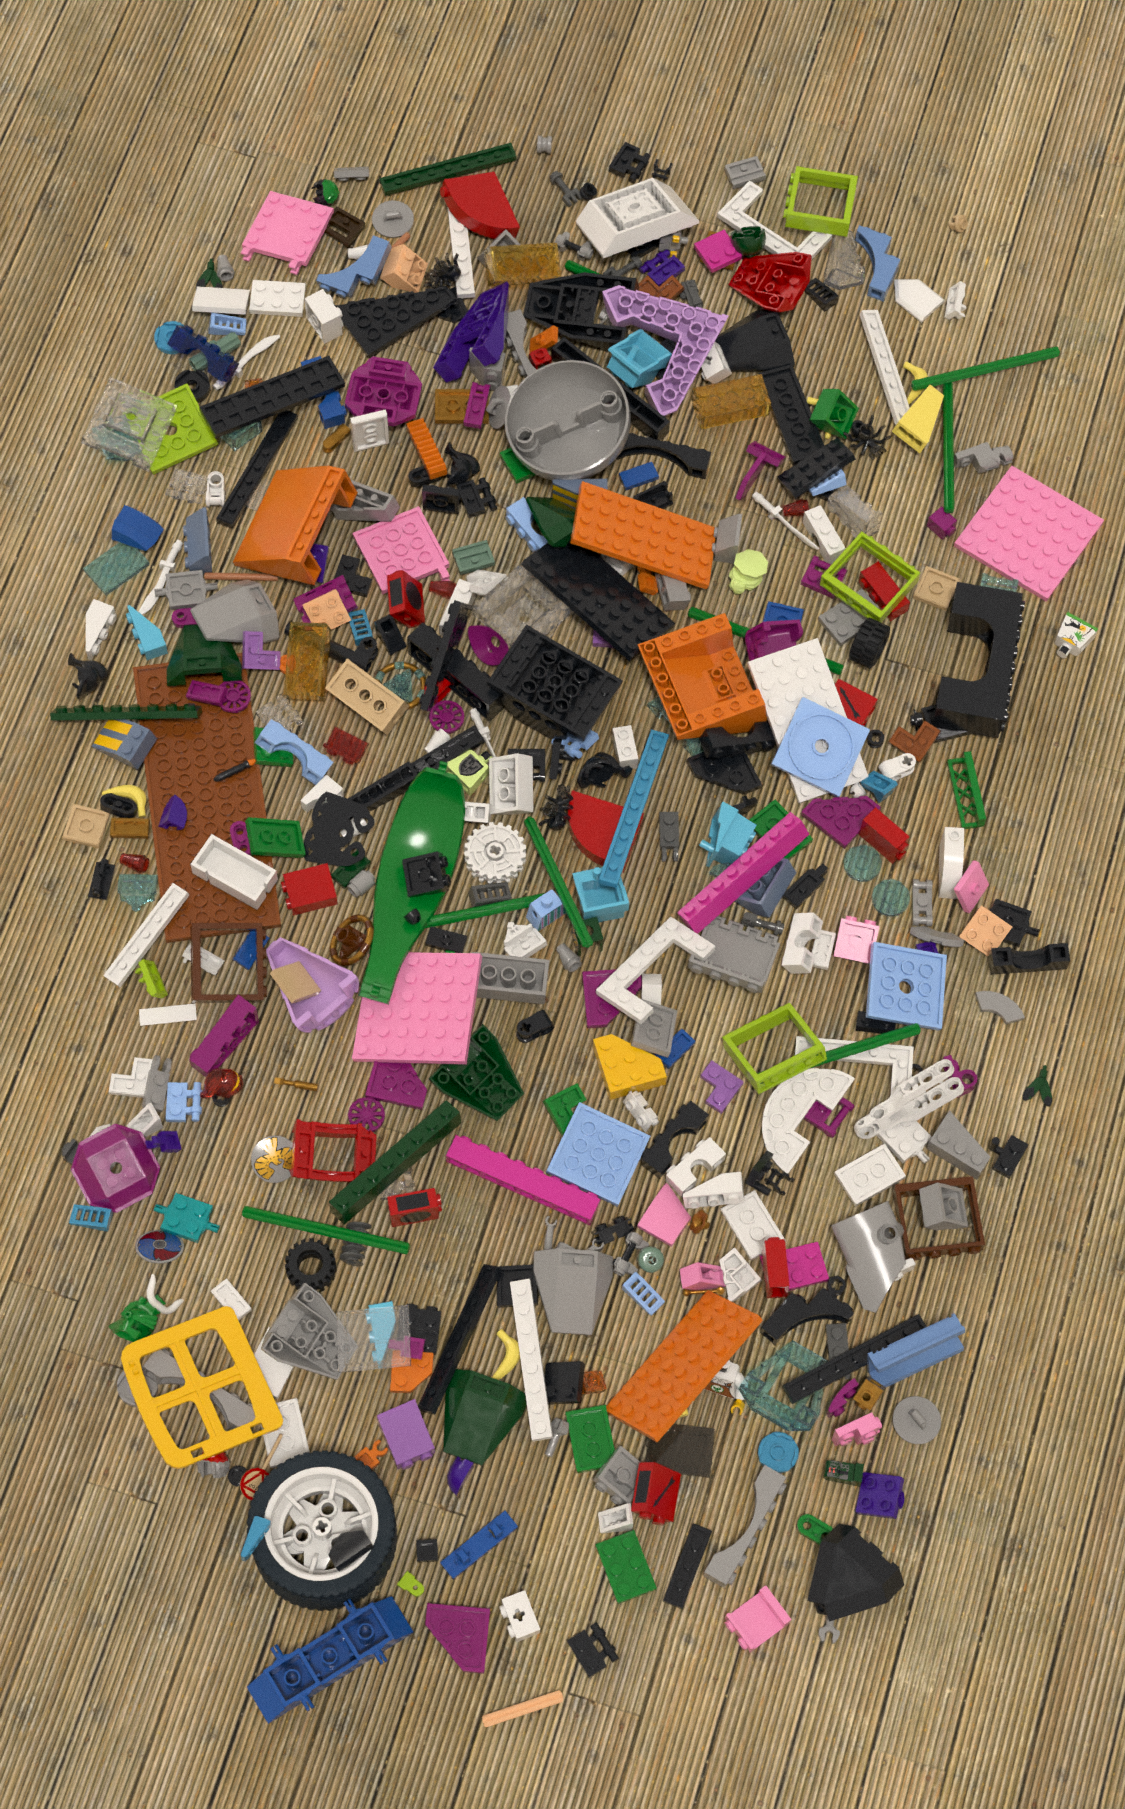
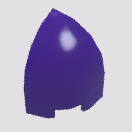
[159,795,187,830]
[447,1456,474,1496]

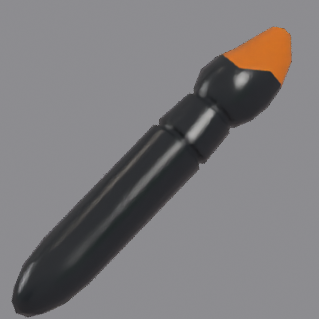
[214,759,256,782]

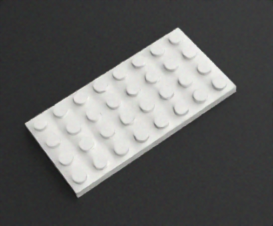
[747,638,868,804]

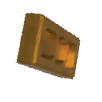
[110,818,150,839]

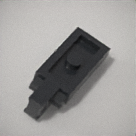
[783,863,828,910]

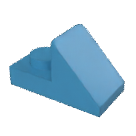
[860,771,898,804]

